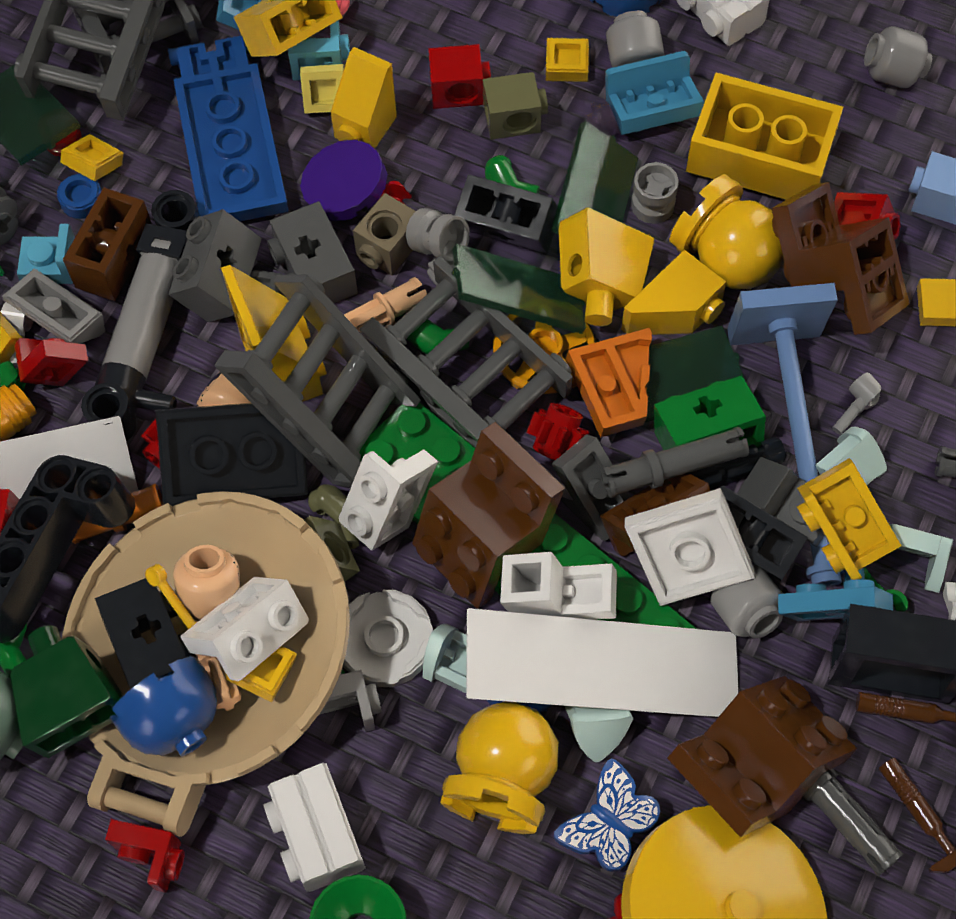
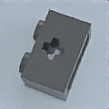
[267,201,358,304]
[168,209,262,322]

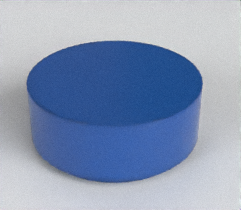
[57,174,102,219]

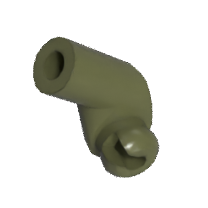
[308,484,359,550]

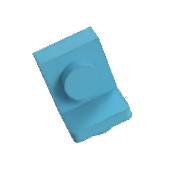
[288,20,350,81]
[17,224,75,284]

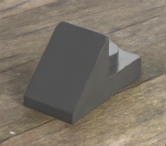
[552,434,631,541]
[737,457,825,547]

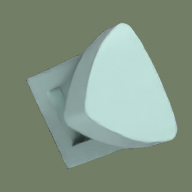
[815,427,887,485]
[890,523,954,593]
[423,623,467,693]
[565,706,633,762]

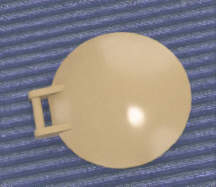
[62,492,350,837]

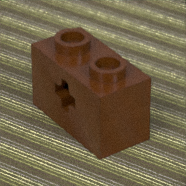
[63,187,152,301]

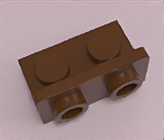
[600,473,711,556]

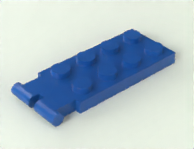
[168,35,289,221]

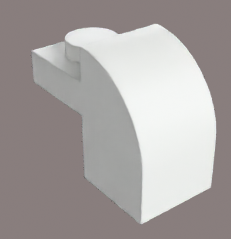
[500,552,617,620]

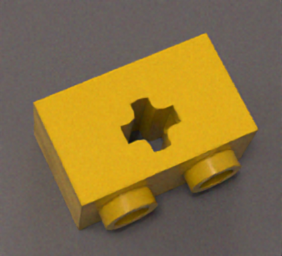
[234,0,343,57]

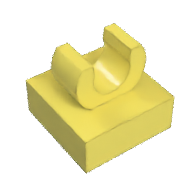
[300,64,344,114]

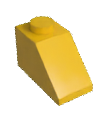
[331,47,397,149]
[621,249,726,335]

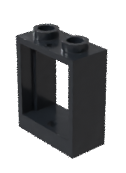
[828,604,956,704]

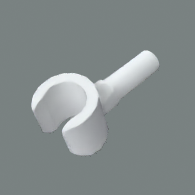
[1,302,34,367]

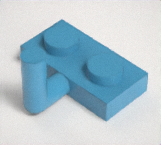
[778,568,893,621]

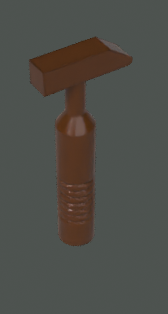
[856,692,956,724]
[878,757,956,873]

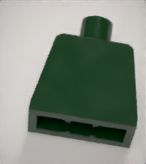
[10,625,124,758]

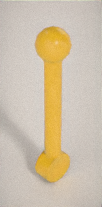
[145,564,196,629]

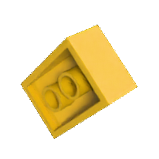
[221,265,327,402]

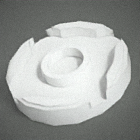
[343,590,433,687]

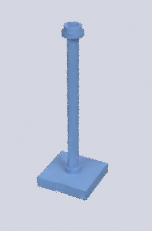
[727,283,844,587]

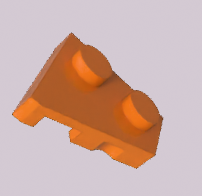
[565,328,652,438]

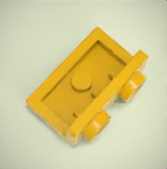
[797,458,901,580]

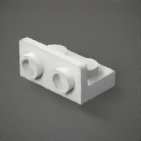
[339,450,438,551]
[180,577,309,681]

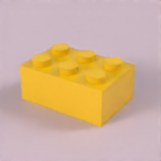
[686,72,843,200]

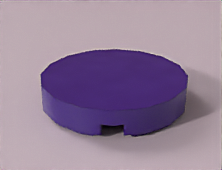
[300,140,388,221]

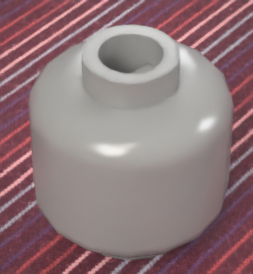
[606,11,664,68]
[864,26,932,88]
[711,564,783,638]

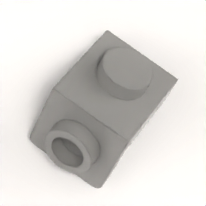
[319,670,382,732]

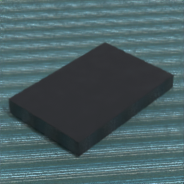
[155,403,308,506]

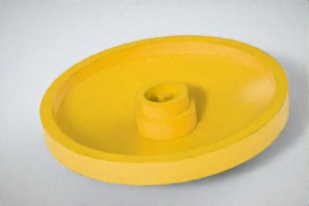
[621,805,827,919]

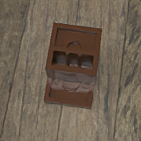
[771,182,910,335]
[412,422,565,609]
[667,676,857,838]

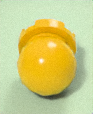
[669,174,784,289]
[440,701,558,834]

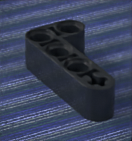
[0,455,136,643]

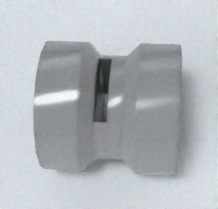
[631,162,679,224]
[406,208,470,261]

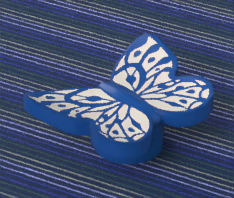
[554,759,661,872]

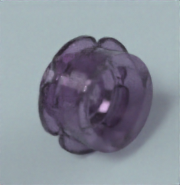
[585,101,621,143]

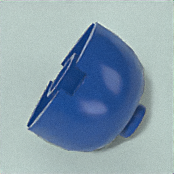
[110,656,217,756]

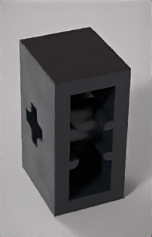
[454,174,561,254]
[721,485,808,582]
[94,578,196,689]

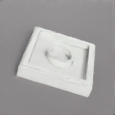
[625,488,755,606]

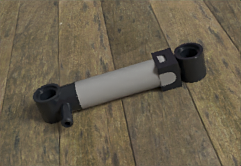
[81,190,199,441]

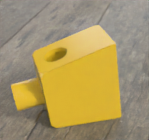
[559,207,654,326]

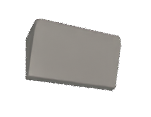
[2,268,105,344]

